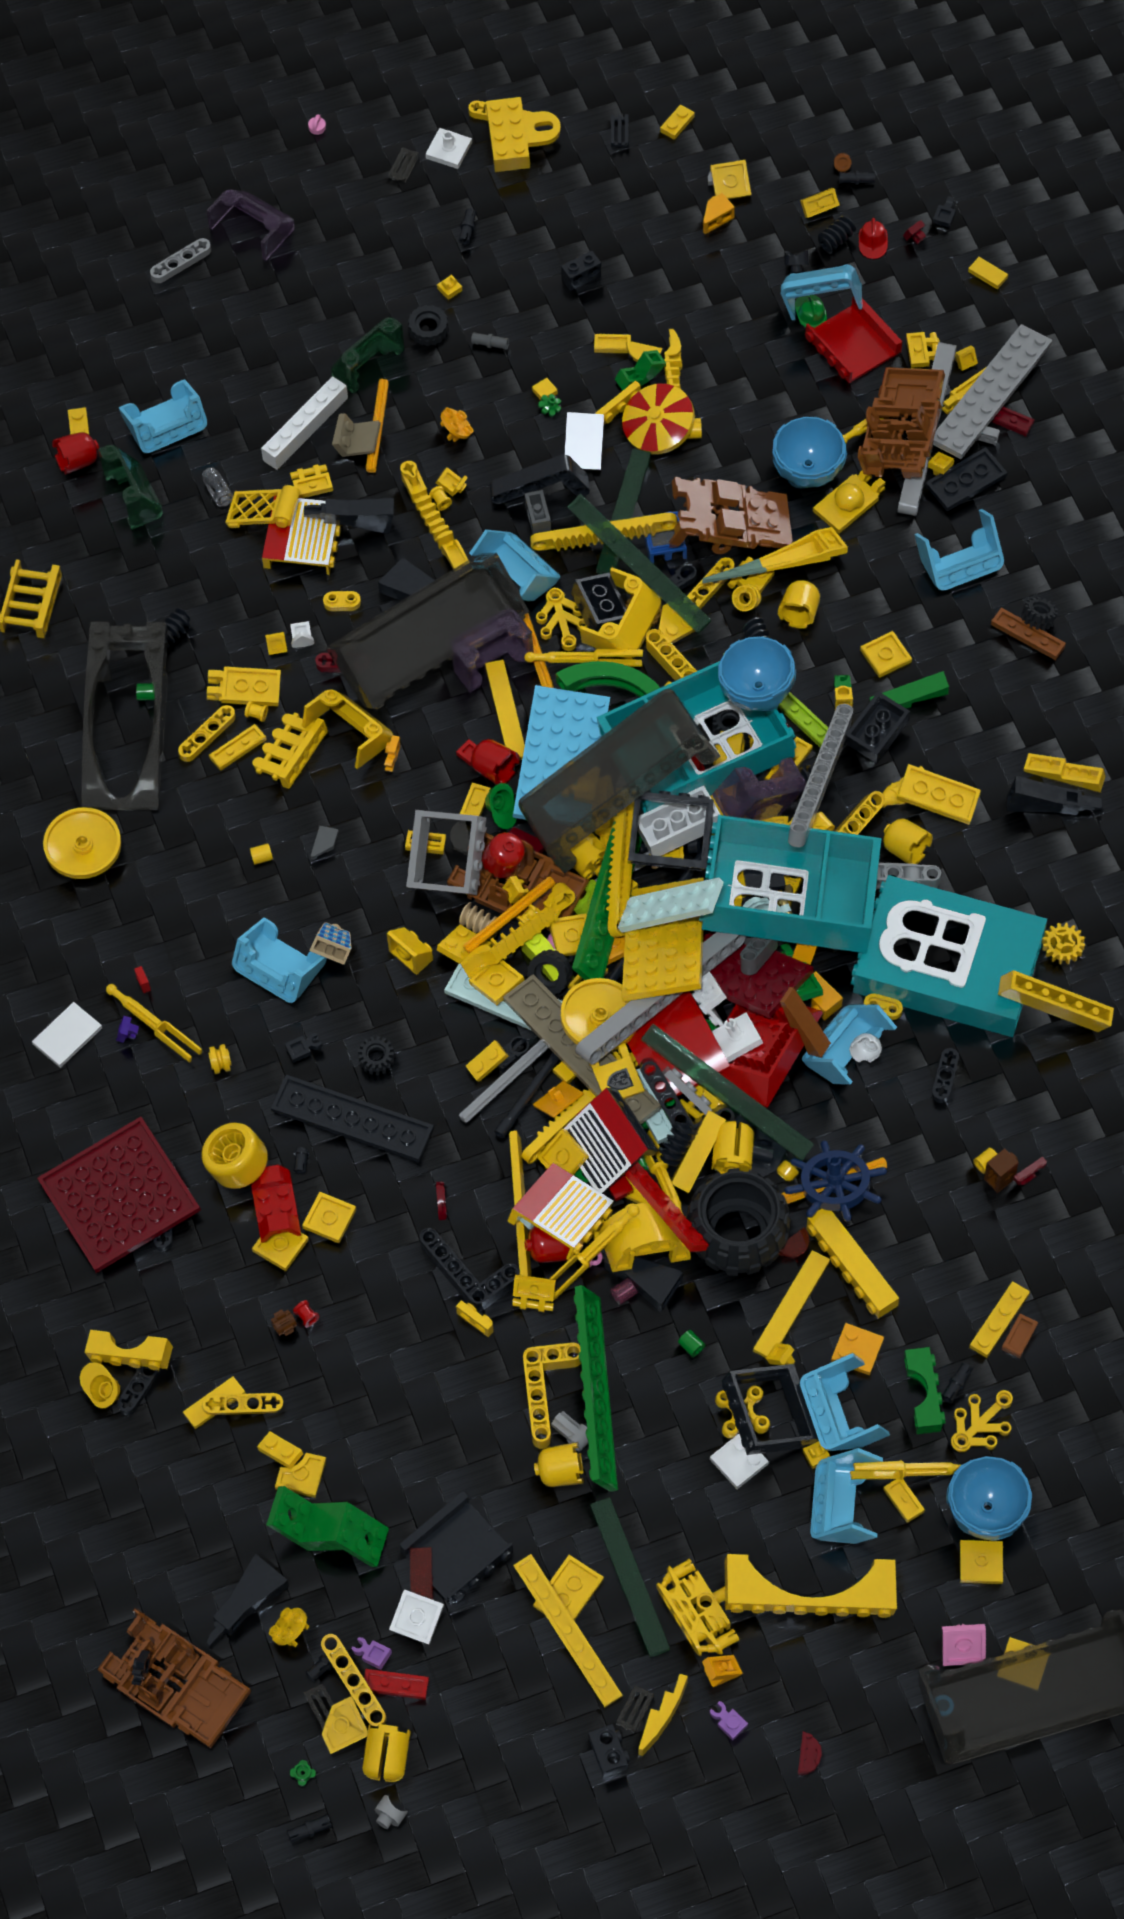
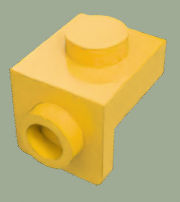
[435,467,468,496]

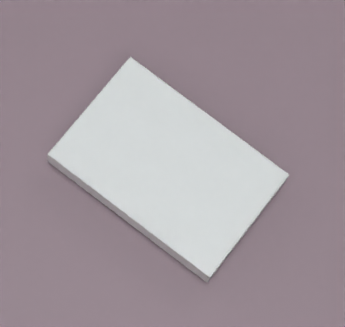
[32,1002,102,1068]

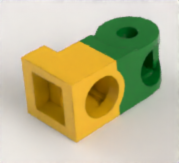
[834,675,853,710]

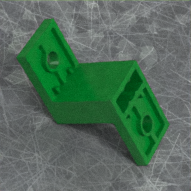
[266,1486,389,1567]

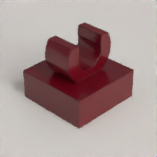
[903,220,926,244]

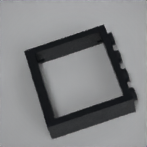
[628,789,714,872]
[721,1364,819,1455]

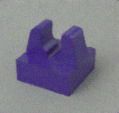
[116,1016,139,1043]

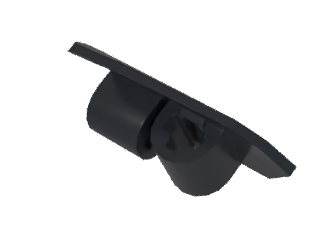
[751,1123,795,1178]

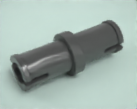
[471,332,509,350]

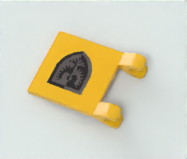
[589,1043,644,1099]

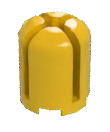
[712,1121,754,1174]
[362,1724,411,1782]

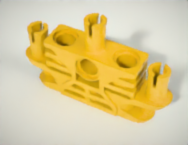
[656,1559,739,1656]

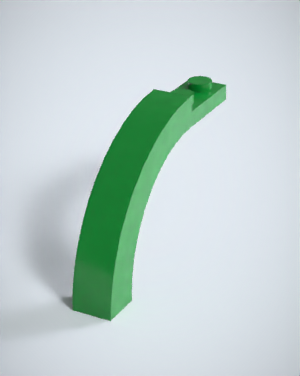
[556,661,660,697]

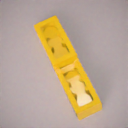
[1024,753,1106,793]
[671,1110,726,1193]

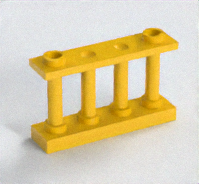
[0,559,62,638]

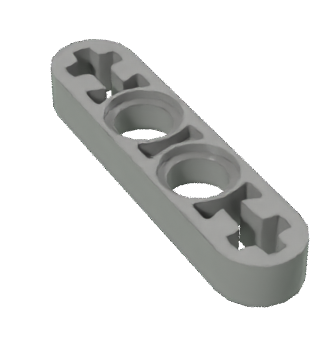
[150,238,211,283]

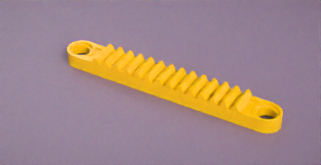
[530,513,677,551]
[606,787,636,937]
[521,1052,639,1164]

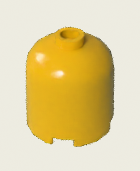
[778,580,820,628]
[883,819,933,864]
[534,1442,584,1487]

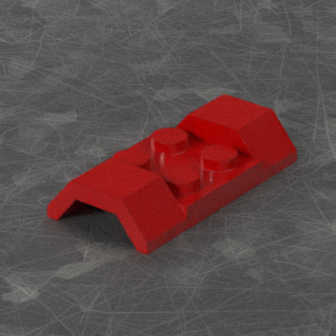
[251,1165,301,1243]

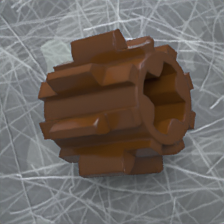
[270,1309,297,1336]

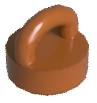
[834,153,851,172]

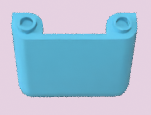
[118,379,207,453]
[232,918,327,1003]

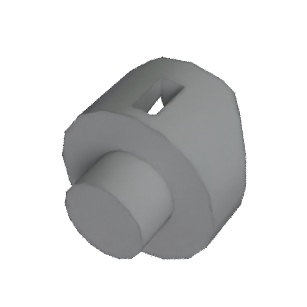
[375,1795,408,1829]

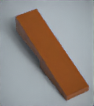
[780,987,831,1058]

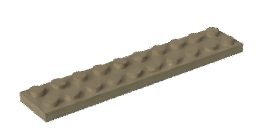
[503,974,661,1124]

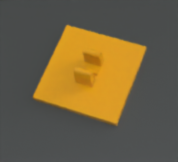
[533,1081,584,1118]

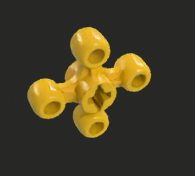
[715,1385,770,1438]

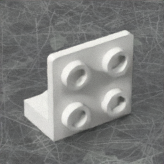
[692,971,727,1026]

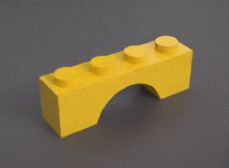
[84,1330,173,1370]

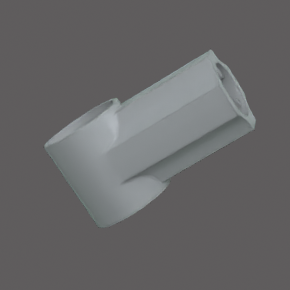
[551,1411,589,1452]

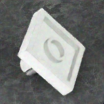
[426,128,472,169]
[712,1012,763,1062]

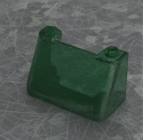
[331,317,405,393]
[98,445,163,530]

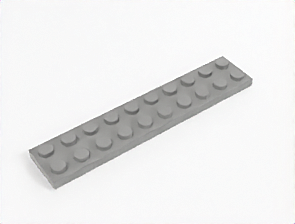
[933,324,1052,459]

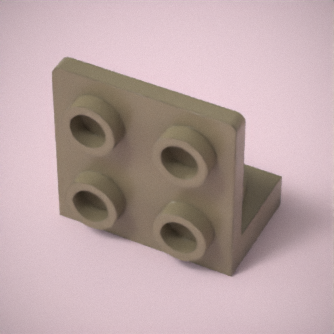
[332,413,381,457]

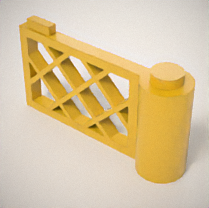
[225,485,300,528]

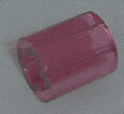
[610,1278,637,1305]

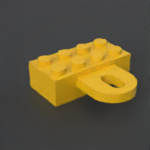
[486,97,561,172]

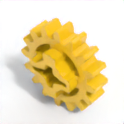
[1042,923,1085,964]

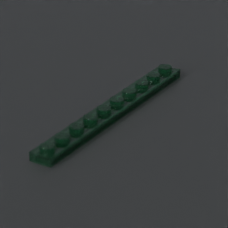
[568,494,712,634]
[640,1024,814,1161]

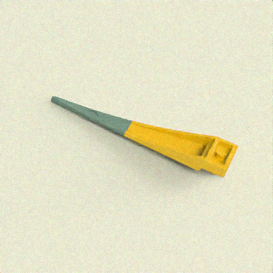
[702,527,848,583]

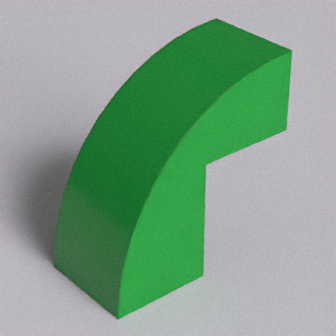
[615,350,666,391]

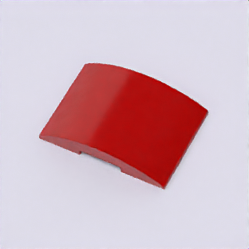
[628,991,731,1104]

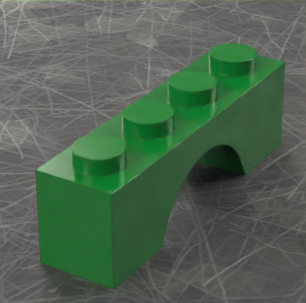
[904,1347,945,1434]

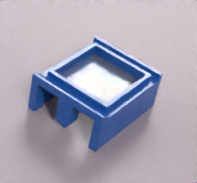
[644,511,687,564]

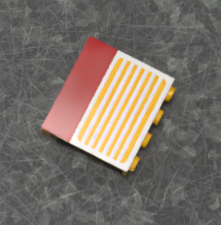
[262,496,341,575]
[508,1163,614,1260]

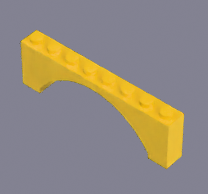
[725,1554,897,1618]

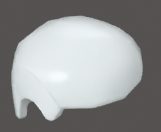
[849,1033,882,1063]

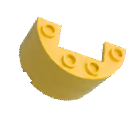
[599,1202,691,1272]

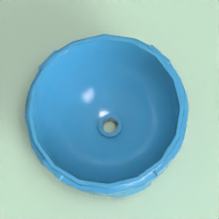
[772,417,847,488]
[718,637,796,711]
[946,1456,1032,1541]

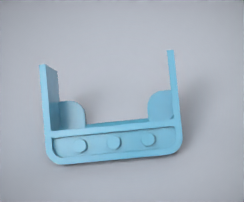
[781,265,862,320]
[914,509,1004,590]
[469,529,560,601]
[802,1005,897,1084]
[800,1353,890,1451]
[810,1448,883,1544]

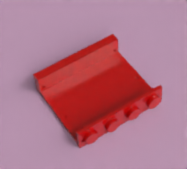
[805,296,902,383]

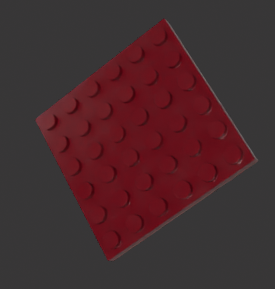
[37,1117,201,1273]

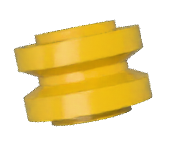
[732,584,761,611]
[208,1044,232,1074]

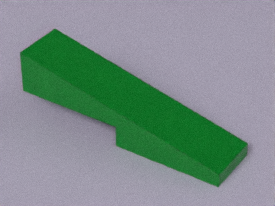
[869,671,949,708]

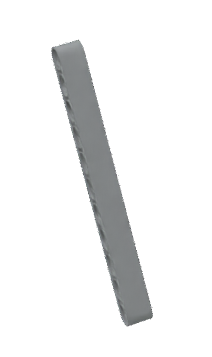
[898,342,957,516]
[788,704,853,847]
[575,932,746,1065]

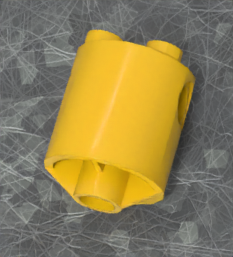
[557,824,606,879]

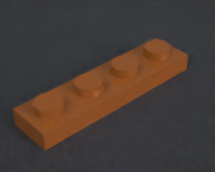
[991,608,1066,660]

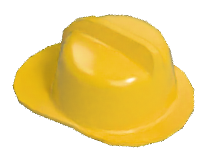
[80,1362,120,1408]

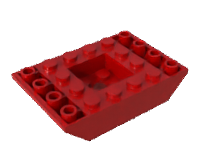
[705,1004,823,1108]

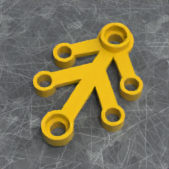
[536,588,588,651]
[951,1390,1013,1452]

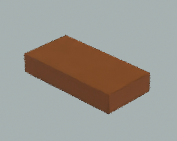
[1001,1313,1038,1358]

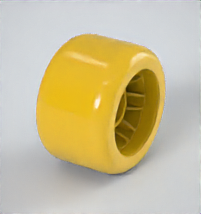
[202,1123,268,1189]

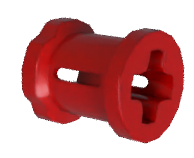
[293,1300,320,1328]

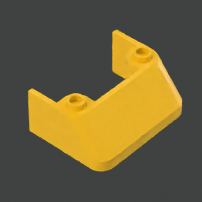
[580,567,661,659]
[302,690,393,769]

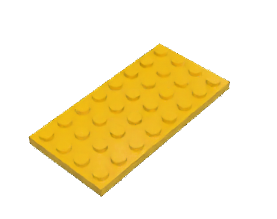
[622,878,704,1002]

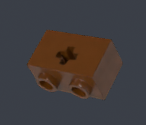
[984,1148,1019,1193]

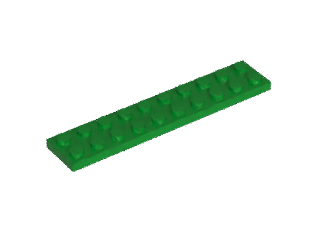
[572,814,642,980]
[574,1285,618,1492]

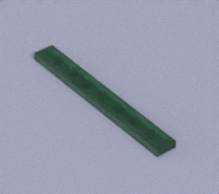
[596,449,651,575]
[590,1497,670,1658]

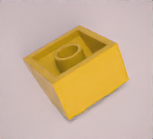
[387,927,433,975]

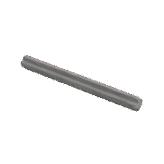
[459,1040,549,1123]

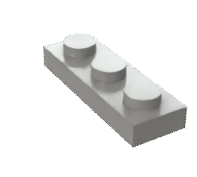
[662,1066,712,1115]

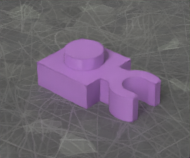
[351,1637,392,1670]
[710,1701,748,1740]

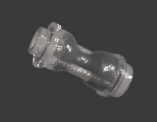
[202,467,233,506]

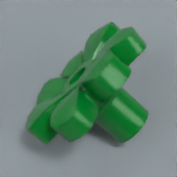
[538,394,561,417]

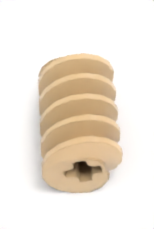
[459,902,501,941]

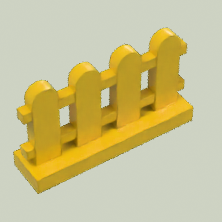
[252,713,328,789]

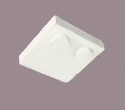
[710,1434,769,1489]
[389,1590,444,1645]

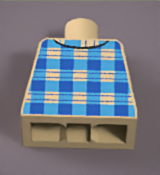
[309,923,351,964]

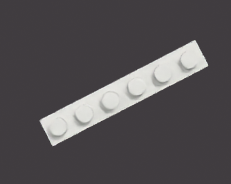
[261,376,348,470]

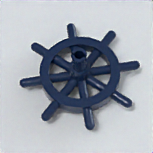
[784,1141,887,1222]

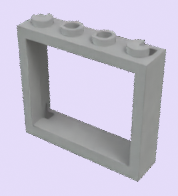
[406,810,487,895]

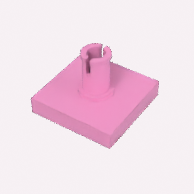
[942,1624,986,1666]

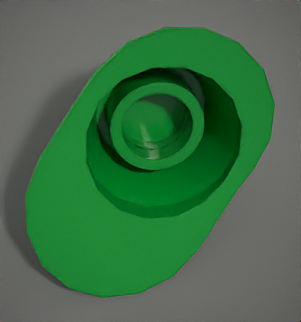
[795,295,827,328]
[485,783,517,829]

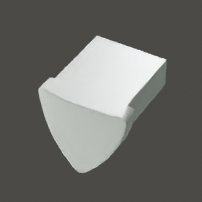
[290,621,314,648]

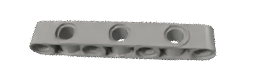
[876,863,941,889]

